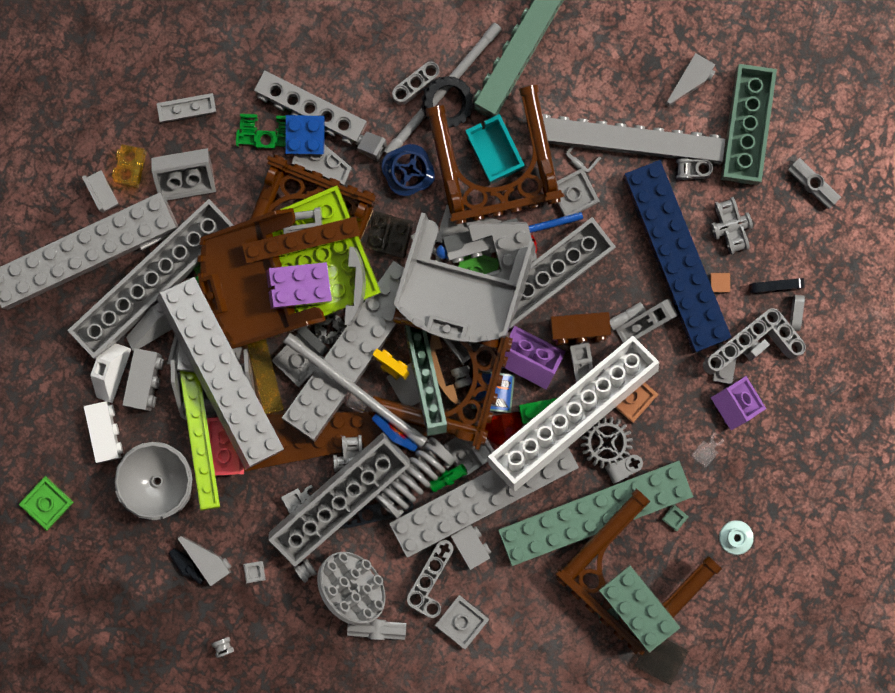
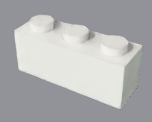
[84,401,123,463]

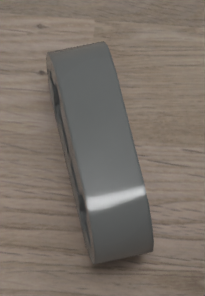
[297,327,329,356]

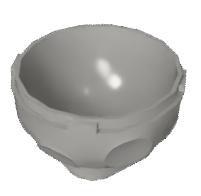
[114,442,193,520]

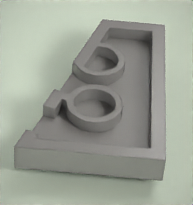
[292,145,352,186]

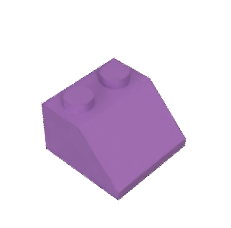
[711,376,766,430]

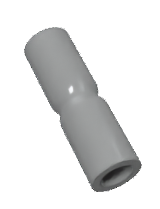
[610,302,646,331]

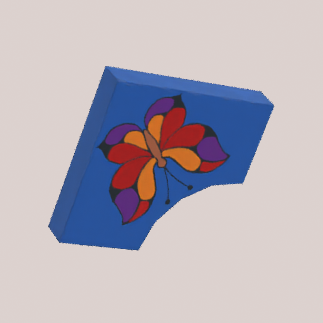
[372,413,419,451]

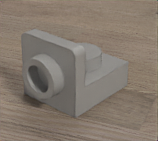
[742,339,770,362]

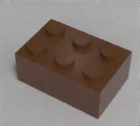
[549,312,611,346]

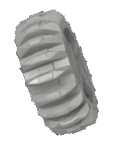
[581,417,633,468]

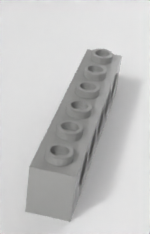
[254,70,367,145]

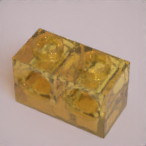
[112,144,147,189]

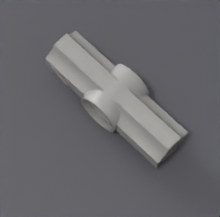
[788,158,841,209]
[347,619,406,640]

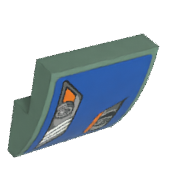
[472,371,515,413]

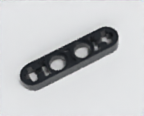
[343,497,414,528]

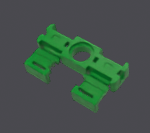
[236,114,286,150]

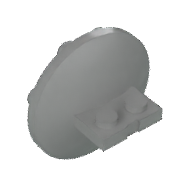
[317,552,385,626]

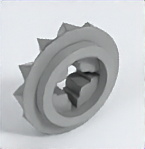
[315,314,345,344]

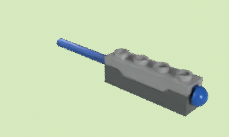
[436,212,583,263]

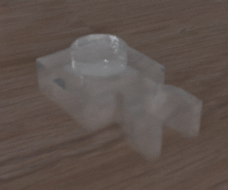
[691,432,724,468]

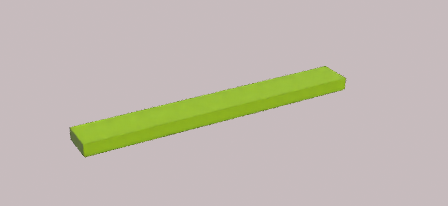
[179,371,220,511]

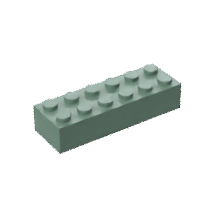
[721,64,777,185]

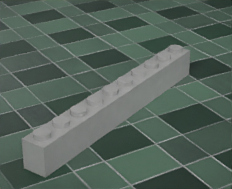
[542,114,725,164]

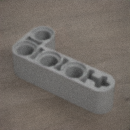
[407,540,453,618]

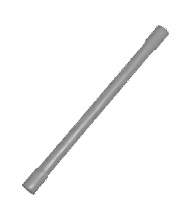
[383,22,502,154]
[283,333,427,448]

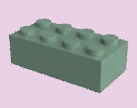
[599,565,680,653]

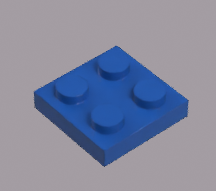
[286,115,325,154]

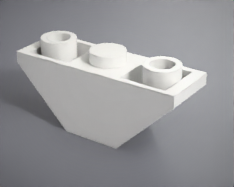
[90,343,131,403]

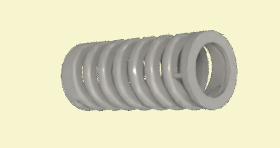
[375,437,455,519]

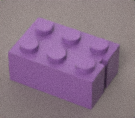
[266,262,332,309]

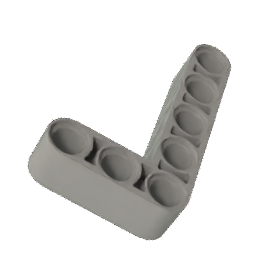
[703,308,806,374]

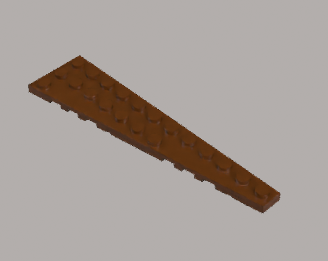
[244,409,463,472]

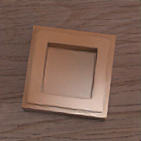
[710,273,730,293]

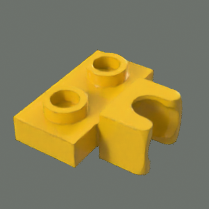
[372,349,410,380]

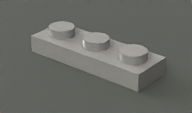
[157,93,217,123]

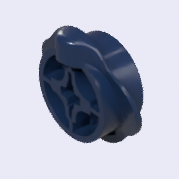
[381,144,435,196]

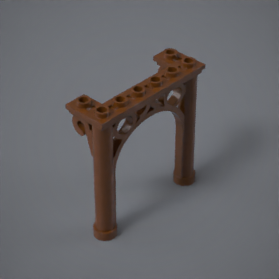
[425,85,565,225]
[250,154,379,240]
[369,308,513,450]
[556,488,722,655]

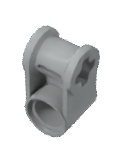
[676,159,713,180]
[605,455,643,484]

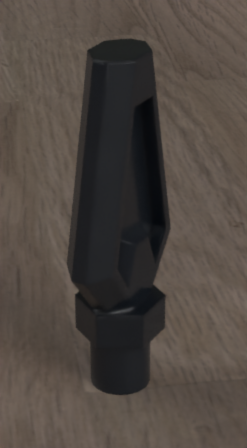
[168,548,205,585]

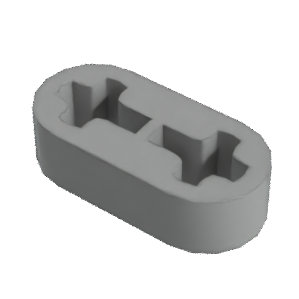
[789,294,805,331]

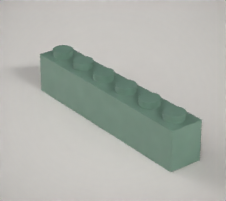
[404,325,447,436]

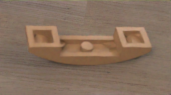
[430,335,459,405]

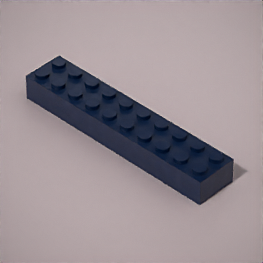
[623,160,732,353]

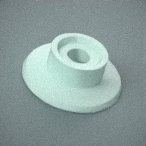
[719,520,754,555]

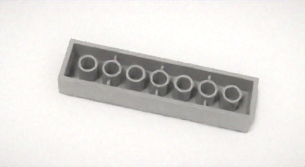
[268,432,411,567]

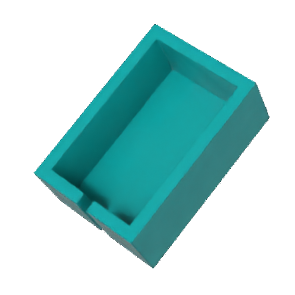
[465,114,525,185]

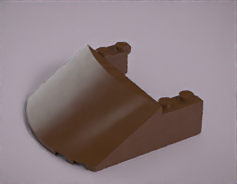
[198,208,326,349]

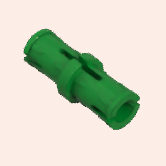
[429,464,468,492]

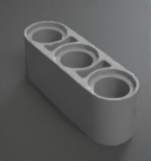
[392,62,440,105]

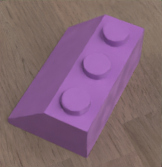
[505,326,565,389]

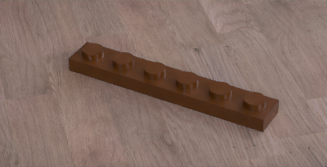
[242,216,361,264]

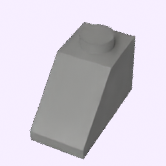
[356,131,387,162]

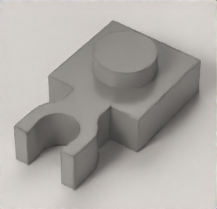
[280,485,312,514]

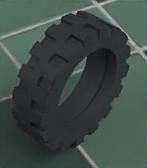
[421,76,474,128]

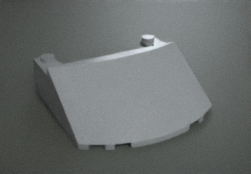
[394,213,536,342]

